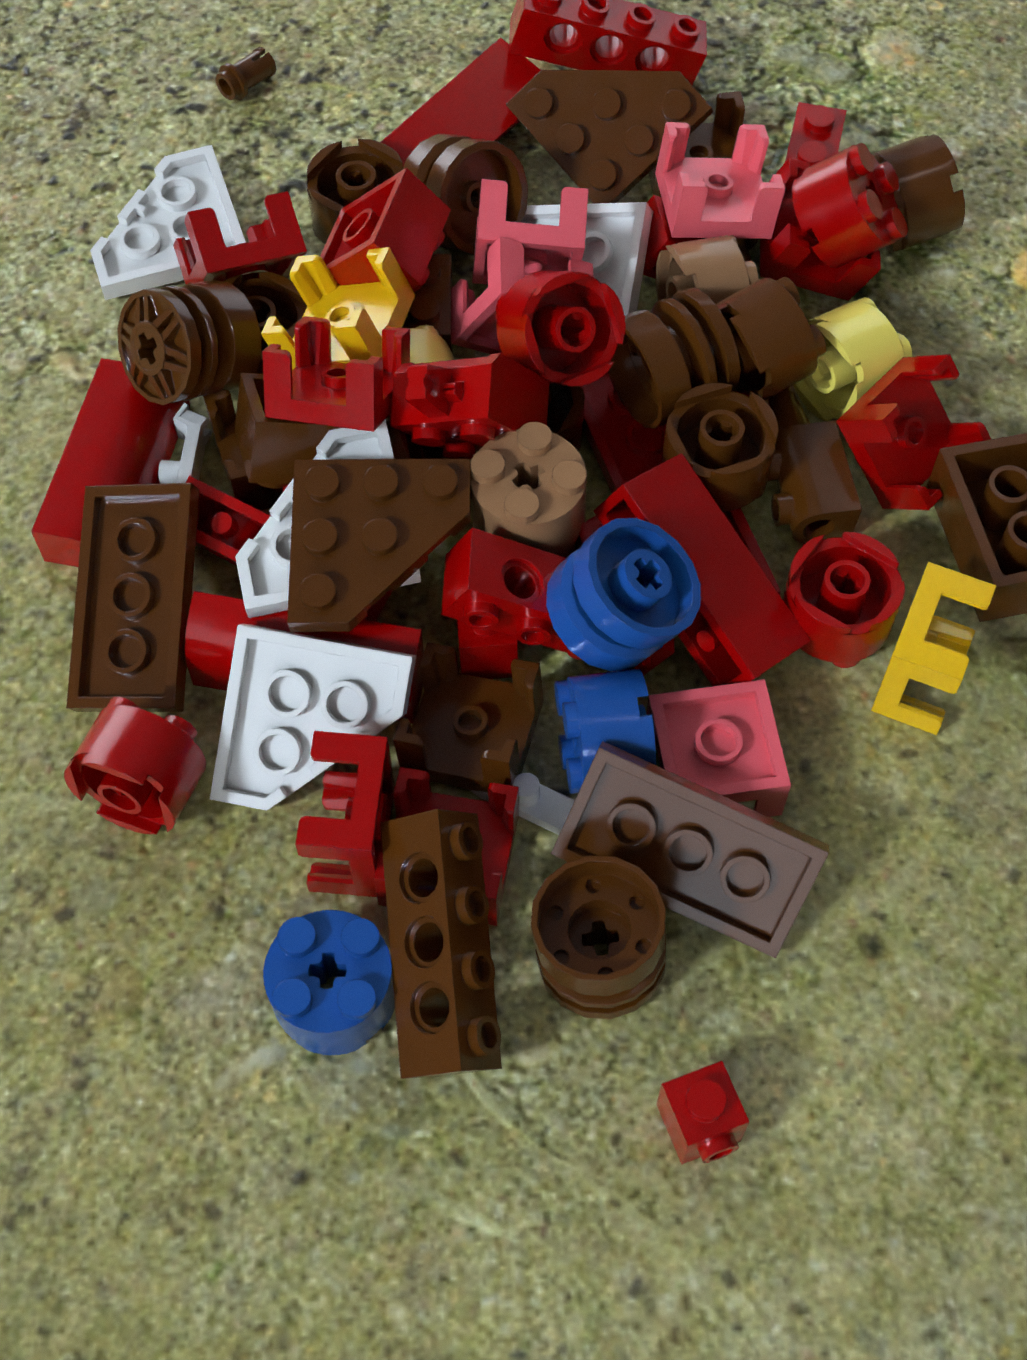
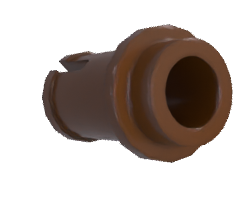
[215,47,276,100]

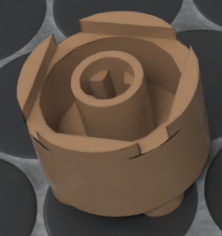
[656,235,759,304]
[470,422,587,555]

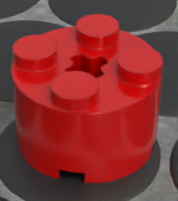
[792,143,908,268]
[496,270,626,387]
[783,532,905,668]
[64,697,207,835]

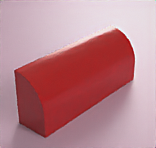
[381,37,541,167]
[31,358,191,567]
[594,453,811,686]
[185,591,424,724]

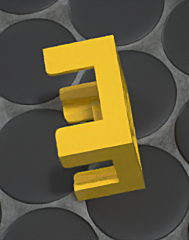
[261,247,415,370]
[871,562,996,735]

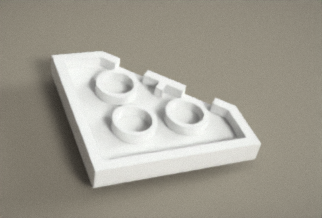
[90,145,246,300]
[522,202,653,316]
[235,419,421,618]
[210,624,416,811]

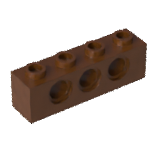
[380,809,502,1079]

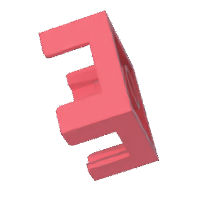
[655,122,785,239]
[472,179,588,285]
[451,236,593,354]
[646,679,791,817]

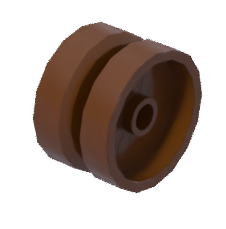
[403,134,528,255]

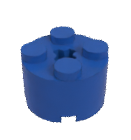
[554,669,656,794]
[263,910,395,1055]

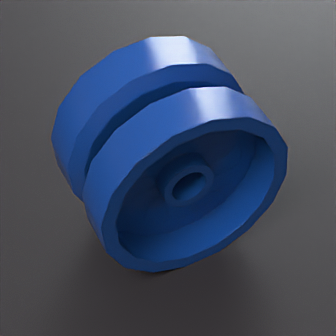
[546,518,701,672]

